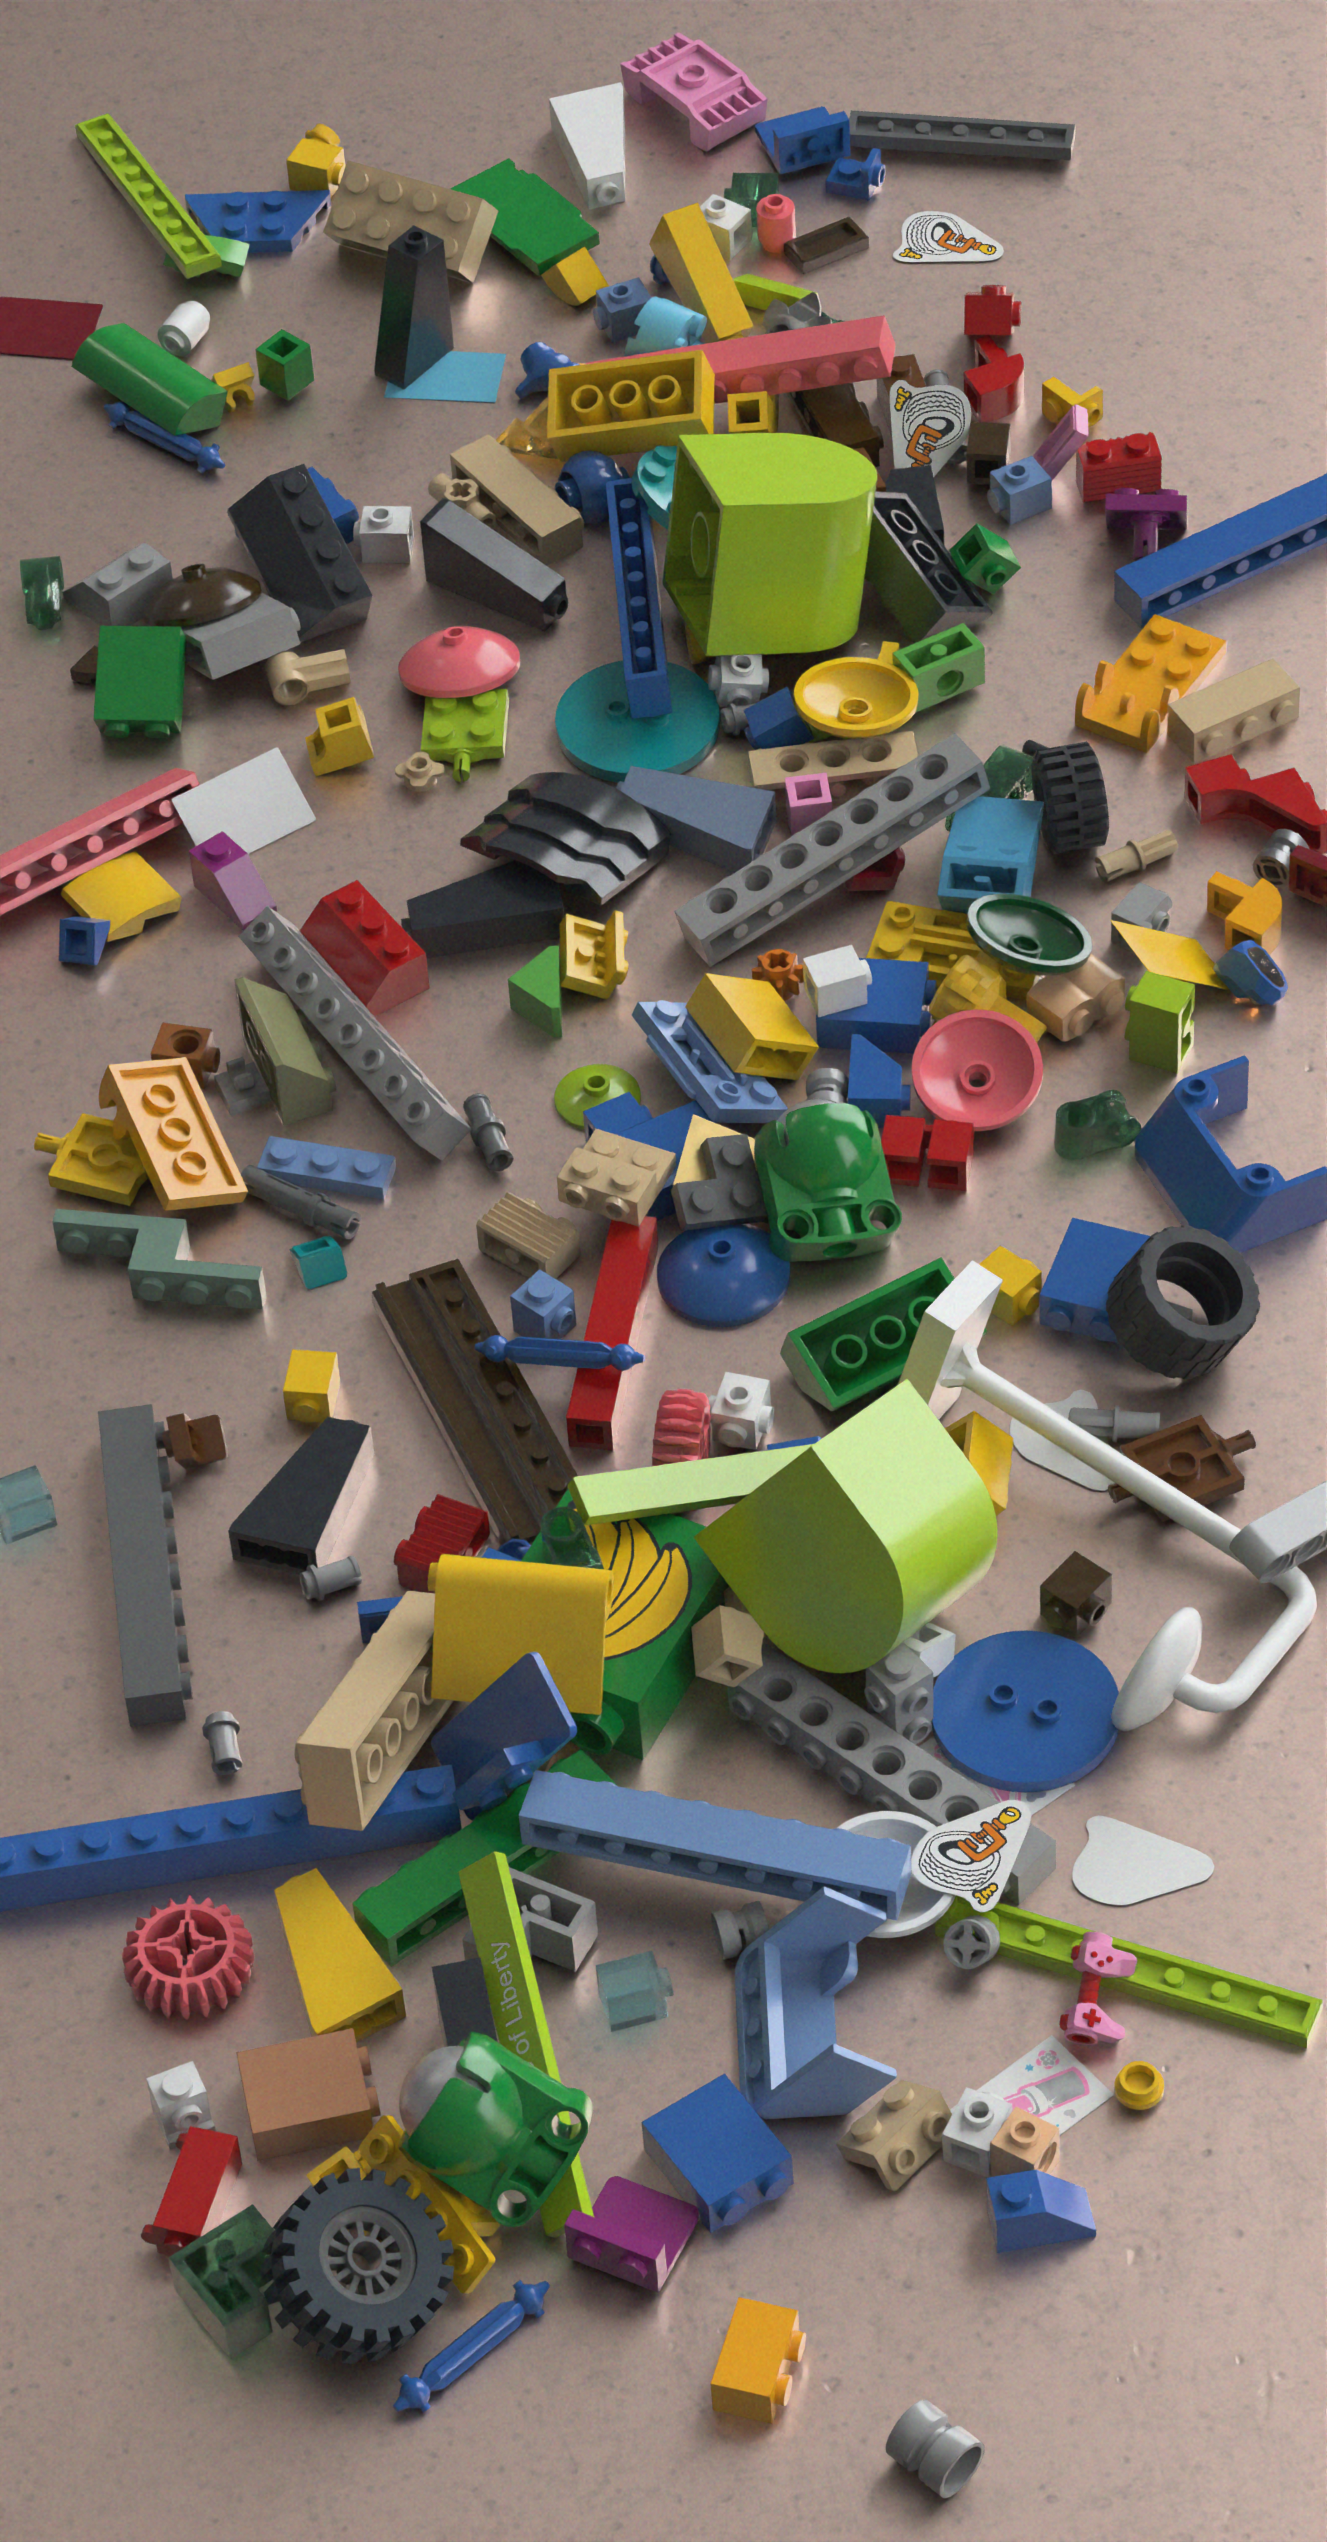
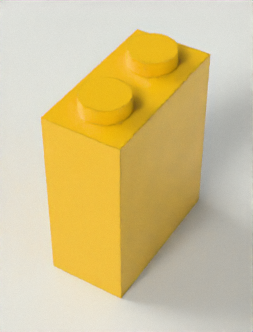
[685,973,819,1080]

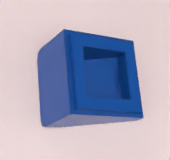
[59,917,110,965]

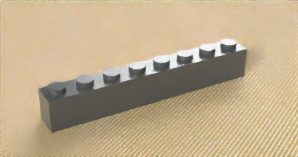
[98,1404,193,1727]

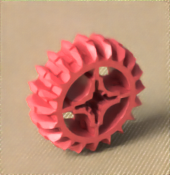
[652,1389,711,1513]
[122,1894,255,2021]

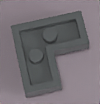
[671,1134,767,1231]

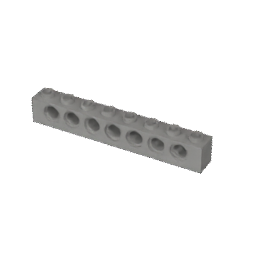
[674,733,990,967]
[238,906,472,1160]
[727,1642,1056,1905]

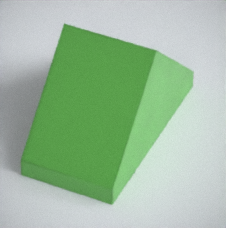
[508,946,562,1038]

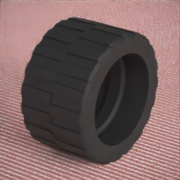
[1106,1225,1260,1379]

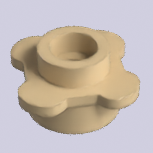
[395,751,445,792]

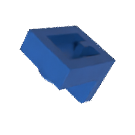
[826,148,886,201]

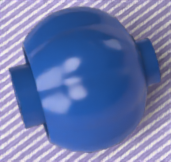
[555,450,630,524]

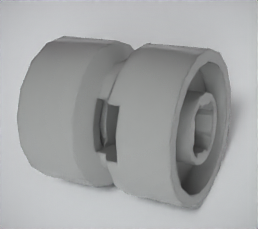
[886,2399,984,2498]

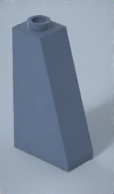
[616,766,776,873]

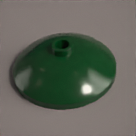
[966,894,1093,975]

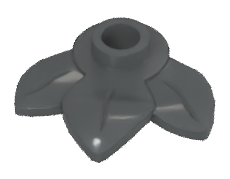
[763,292,832,334]

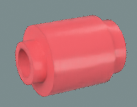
[756,194,796,253]

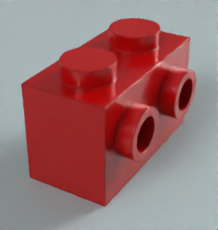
[964,285,1022,335]

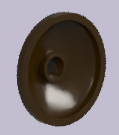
[143,564,262,627]

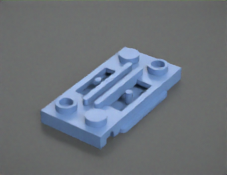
[632,1000,788,1123]

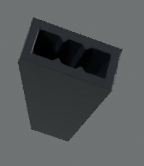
[374,225,454,389]
[420,498,568,632]
[401,860,564,958]
[228,1417,374,1575]
[432,1957,498,2047]

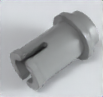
[720,703,755,736]
[300,1556,362,1601]
[202,1711,242,1775]

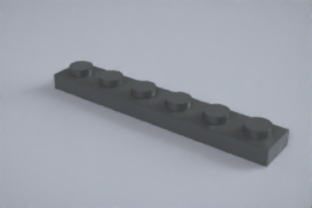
[849,110,1075,160]

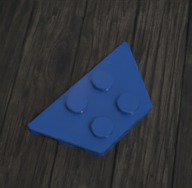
[185,190,331,253]

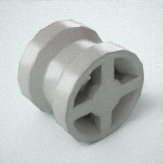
[943,1915,1000,1969]

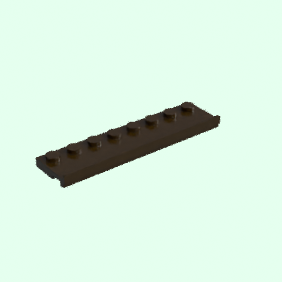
[372,1259,578,1545]

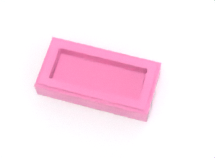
[1033,404,1089,481]

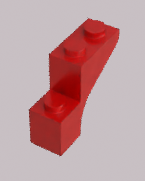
[1184,754,1327,854]

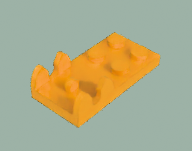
[1075,614,1227,753]
[99,1057,248,1211]

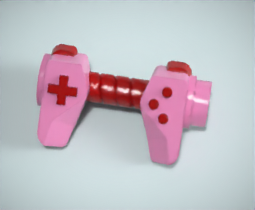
[1059,1932,1137,2045]

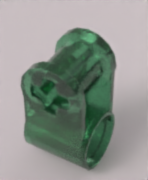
[1054,1090,1142,1160]
[540,1507,604,1569]

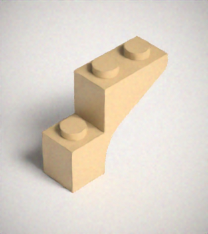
[691,1587,769,1688]

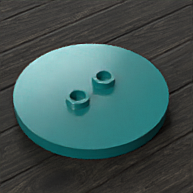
[555,660,720,783]

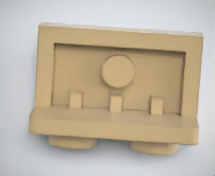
[836,2080,952,2191]

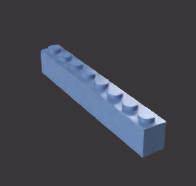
[519,1770,912,1920]

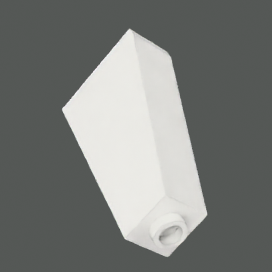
[549,82,625,210]

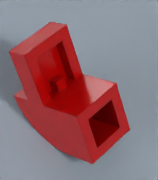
[963,335,1024,422]

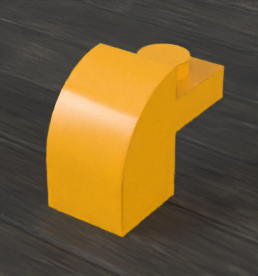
[1207,871,1282,955]

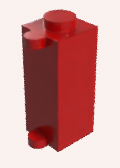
[141,2126,242,2263]

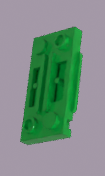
[450,158,600,276]

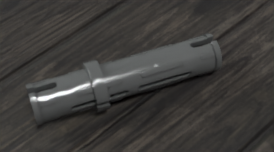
[241,1165,361,1240]

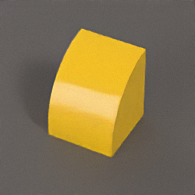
[541,247,609,305]

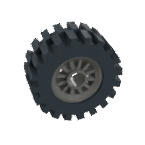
[261,2168,454,2364]

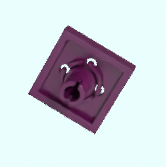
[1105,488,1188,561]

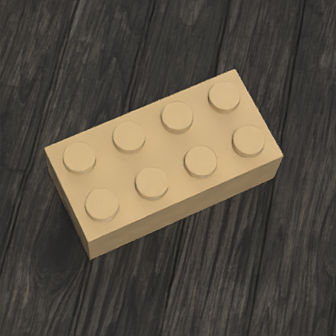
[323,160,498,283]

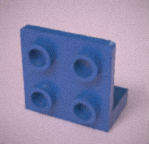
[755,106,851,174]

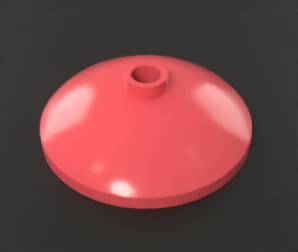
[398,626,521,698]
[912,1010,1043,1131]

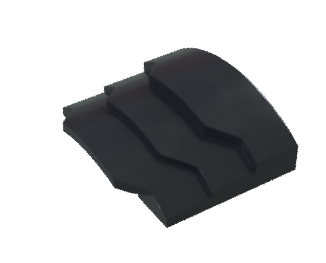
[460,772,671,905]

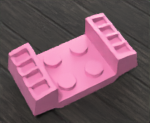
[620,32,768,152]

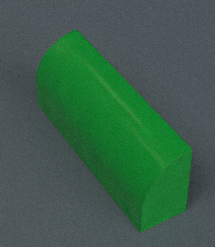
[71,323,228,436]

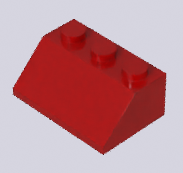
[300,880,430,1017]

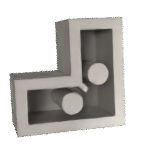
[462,1867,598,1972]

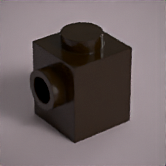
[966,422,1011,485]
[1040,1551,1112,1637]

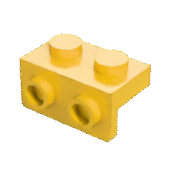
[560,910,629,999]

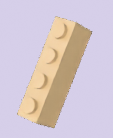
[450,434,584,566]

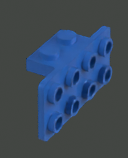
[431,1652,577,1820]

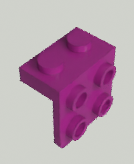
[564,2176,699,2293]

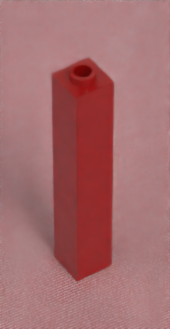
[566,1216,659,1451]

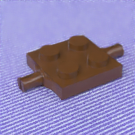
[1108,1415,1256,1522]

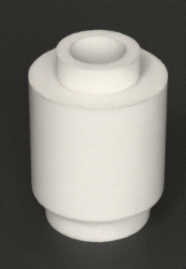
[157,301,210,356]

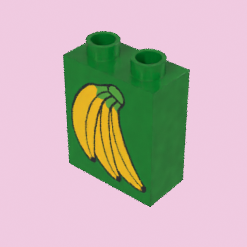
[521,1489,730,1761]

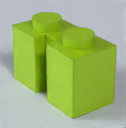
[1124,971,1195,1074]

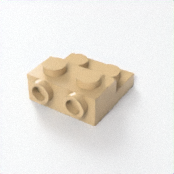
[556,1129,676,1227]

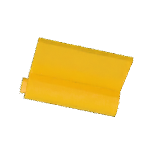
[428,1554,614,1715]

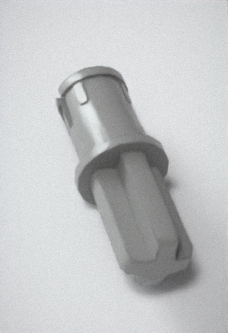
[1068,1406,1160,1442]

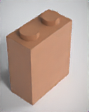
[236,2028,381,2161]

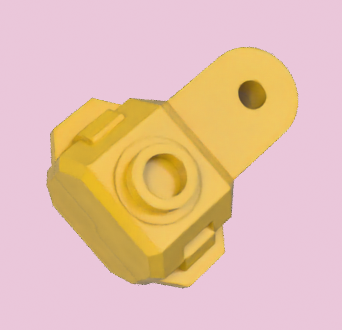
[929,951,1047,1043]

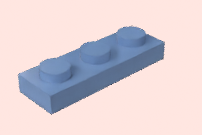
[257,1136,396,1199]

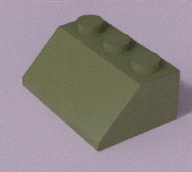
[234,977,336,1126]

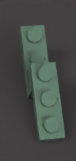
[52,1209,266,1309]

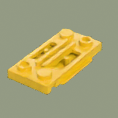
[866,900,1040,1000]

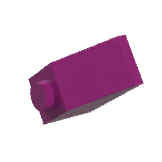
[189,831,277,931]

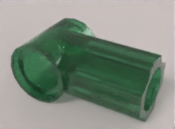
[20,556,64,630]

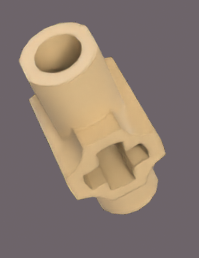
[428,474,496,529]

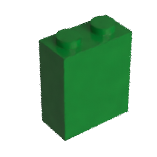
[93,626,187,738]

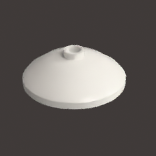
[837,1811,956,1938]

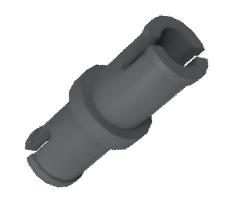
[463,1093,514,1172]

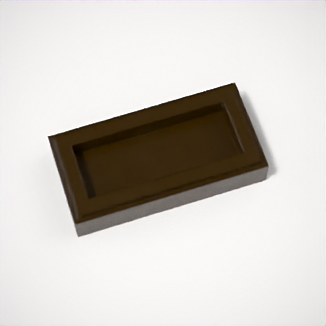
[784,217,869,274]

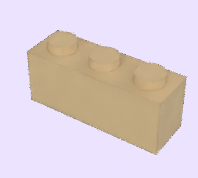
[1167,658,1300,763]

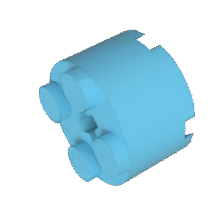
[624,296,707,356]

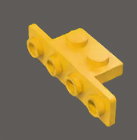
[358,2115,501,2294]

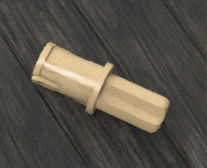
[1094,830,1178,883]

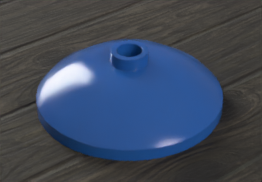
[657,1224,790,1327]

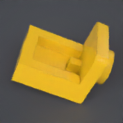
[1041,376,1103,427]

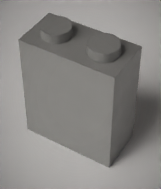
[181,593,301,680]

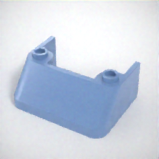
[735,1887,897,2119]

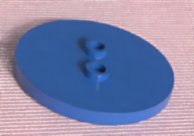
[932,1630,1119,1793]

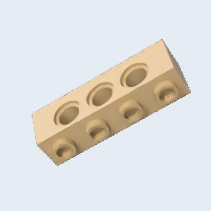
[748,731,918,813]

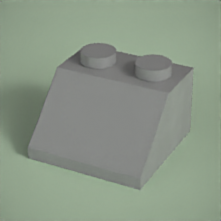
[62,543,173,626]

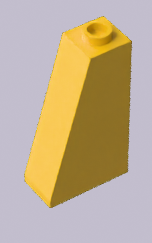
[649,202,754,343]
[274,1868,406,2043]

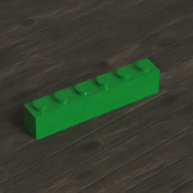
[352,1749,617,1967]

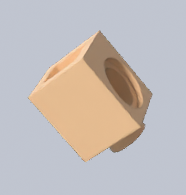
[990,2107,1059,2177]

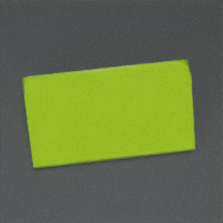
[733,274,818,311]

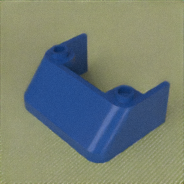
[1134,1055,1327,1253]

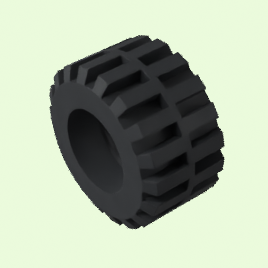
[1032,741,1109,854]

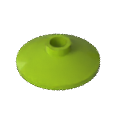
[554,1064,641,1130]

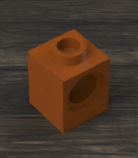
[150,1022,220,1090]

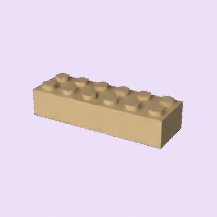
[294,1591,454,1831]

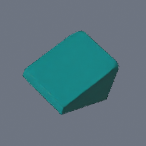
[289,1236,348,1289]

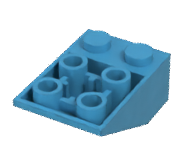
[937,796,1044,914]

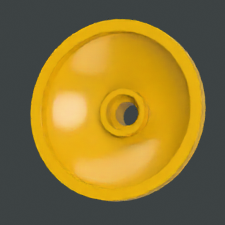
[794,657,918,739]

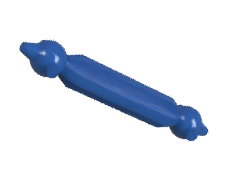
[104,402,225,474]
[475,1335,645,1371]
[393,2280,550,2413]

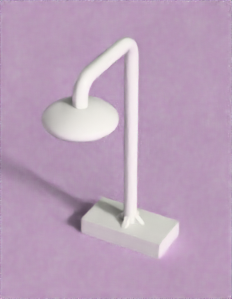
[898,1261,1317,1731]

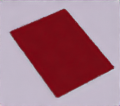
[0,296,103,359]

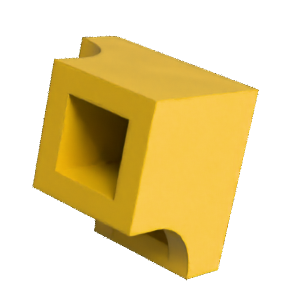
[305,697,374,777]

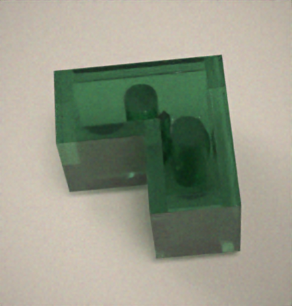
[168,2204,275,2359]

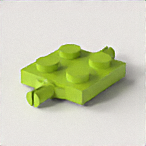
[421,689,509,782]

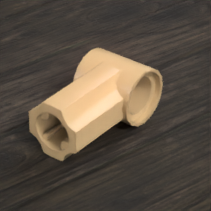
[265,649,351,706]

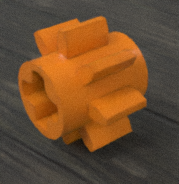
[751,949,804,1001]

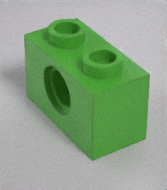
[892,623,985,712]

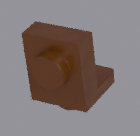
[162,1413,228,1469]

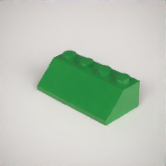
[780,1257,988,1411]

